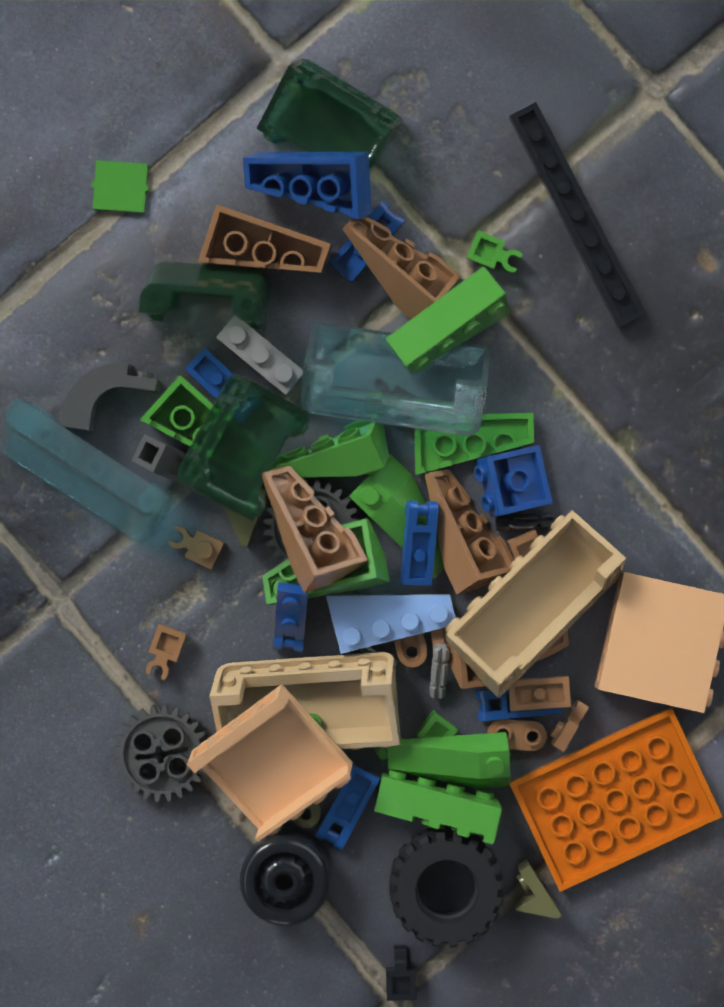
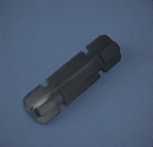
[495,513,554,532]

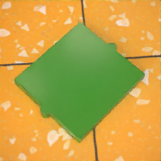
[91,160,150,213]

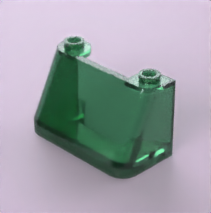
[256,59,403,174]
[139,261,270,330]
[177,373,312,522]

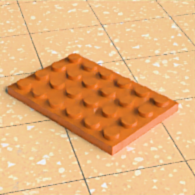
[509,707,723,892]

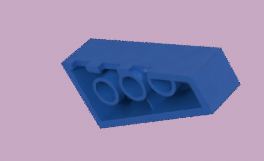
[243,152,372,219]

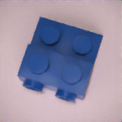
[474,445,553,517]

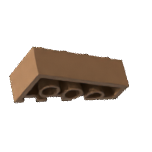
[198,204,333,273]

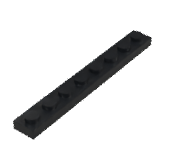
[509,102,646,329]

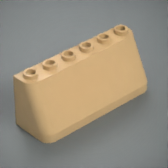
[445,510,626,697]
[209,652,400,750]

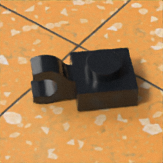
[386,944,417,1001]

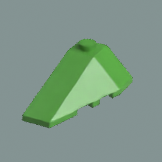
[262,413,389,477]
[349,454,444,579]
[262,519,390,605]
[387,732,510,789]

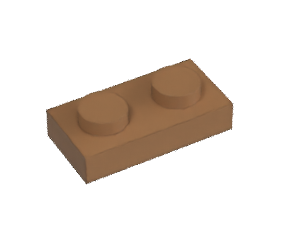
[508,676,571,711]

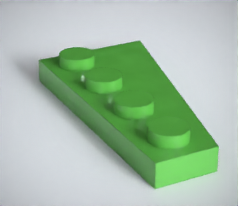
[414,413,534,475]

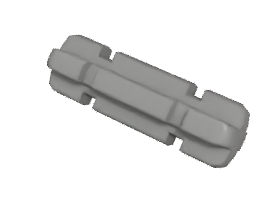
[429,643,450,699]

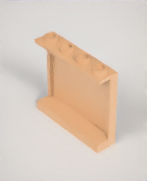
[594,571,724,713]
[186,684,353,841]

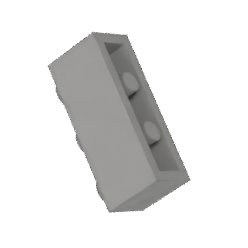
[216,314,306,397]

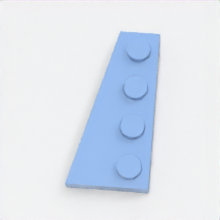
[326,594,456,654]

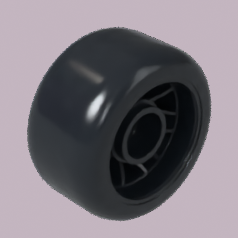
[240,830,331,926]

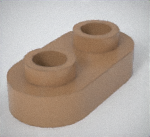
[394,633,427,668]
[487,718,547,751]

